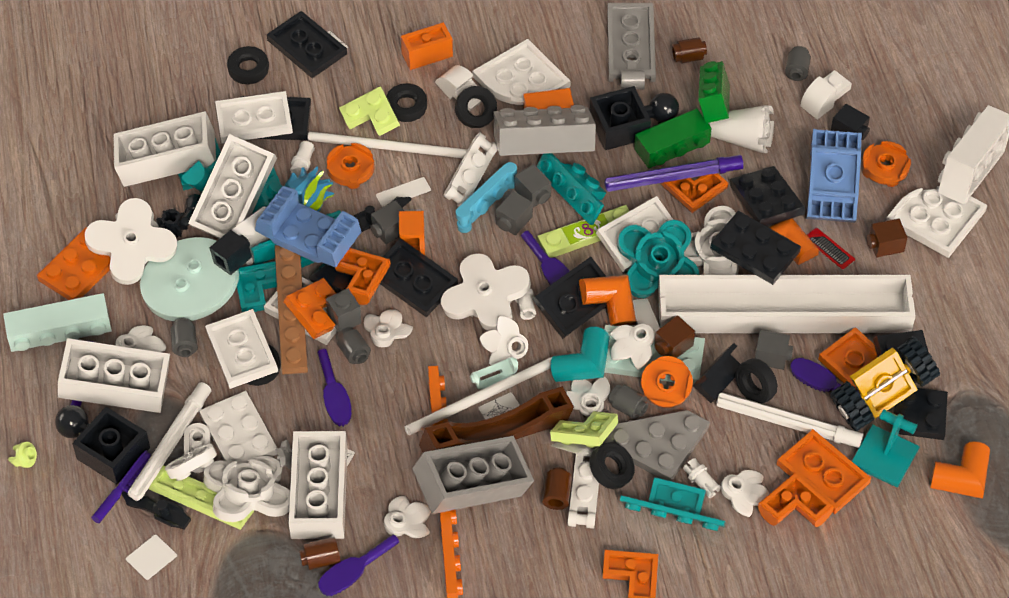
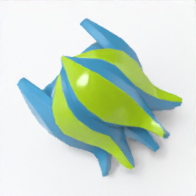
[285,166,334,212]

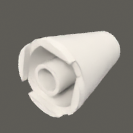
[708,105,774,153]

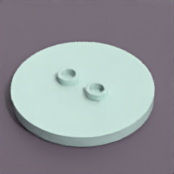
[140,237,239,321]

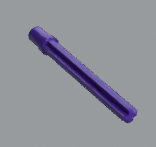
[605,155,744,192]

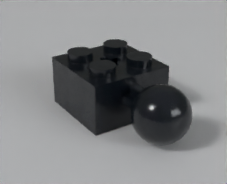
[589,86,679,151]
[55,405,150,485]

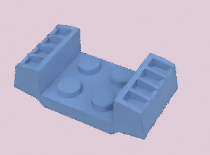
[806,129,862,223]
[255,186,362,267]

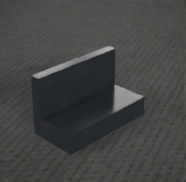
[693,343,740,403]

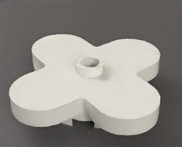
[85,198,177,285]
[684,206,738,275]
[441,254,531,331]
[203,456,290,522]

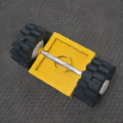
[830,337,940,431]

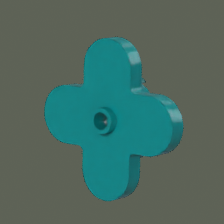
[617,220,699,298]

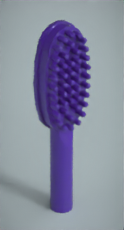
[521,231,570,285]
[317,349,352,427]
[790,358,841,393]
[91,450,151,523]
[318,534,399,596]

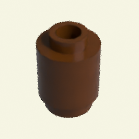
[672,37,707,64]

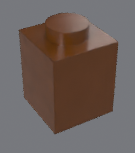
[867,218,908,258]
[654,315,695,358]

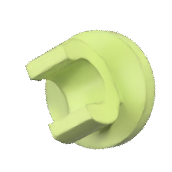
[8,442,37,468]

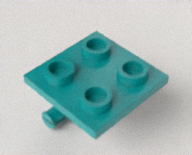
[852,409,920,488]

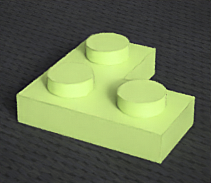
[339,86,400,136]
[550,411,618,448]

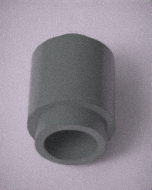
[785,46,811,81]
[170,318,198,357]
[336,327,371,364]
[608,385,648,419]

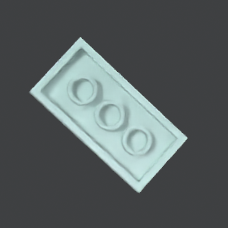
[604,325,705,384]

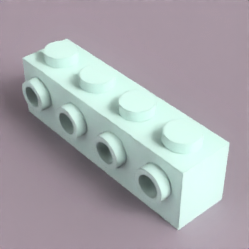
[3,293,112,352]

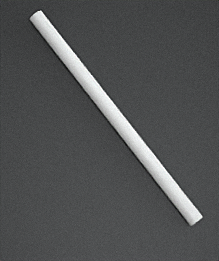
[308,131,468,159]
[405,357,552,436]

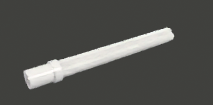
[128,382,211,501]
[717,392,864,448]

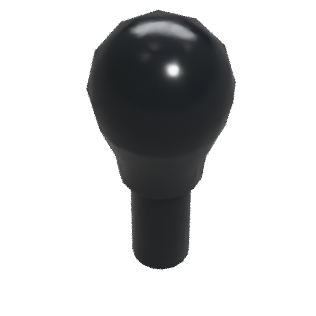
[181,194,201,226]

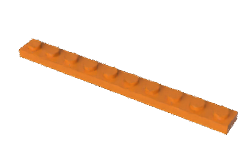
[428,366,463,598]

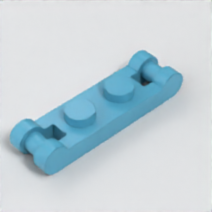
[456,162,517,233]

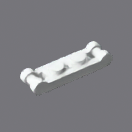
[443,132,498,207]
[568,446,599,529]

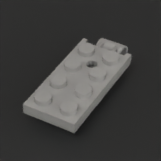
[607,3,656,90]

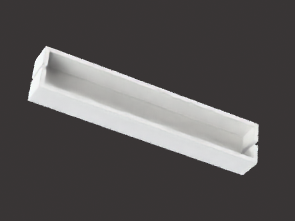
[658,275,915,333]

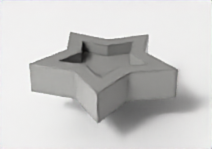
[275,440,292,470]

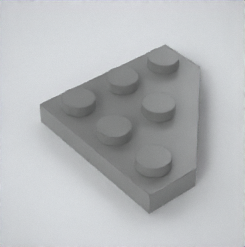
[603,410,710,482]

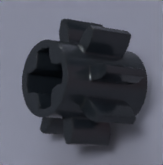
[156,208,188,238]

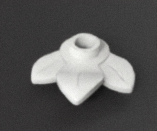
[364,309,413,347]
[480,316,528,365]
[610,324,655,370]
[115,325,166,352]
[566,377,610,417]
[721,470,770,517]
[383,496,431,538]

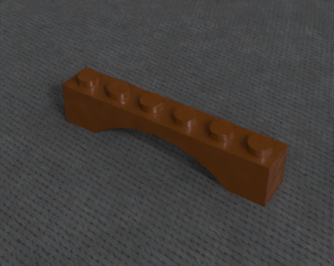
[419,386,574,453]

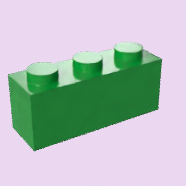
[698,61,730,123]
[634,109,712,169]

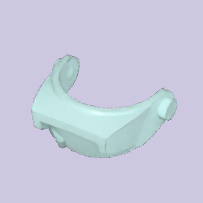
[470,357,518,390]

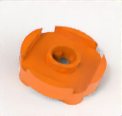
[862,141,911,187]
[327,143,375,189]
[641,356,693,408]

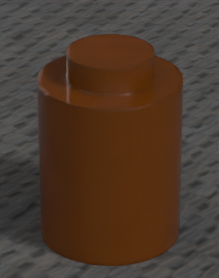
[542,467,572,510]
[299,537,341,570]

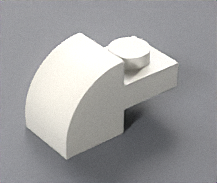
[435,65,482,112]
[800,70,852,120]

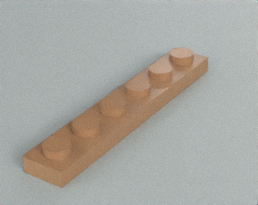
[275,245,308,375]

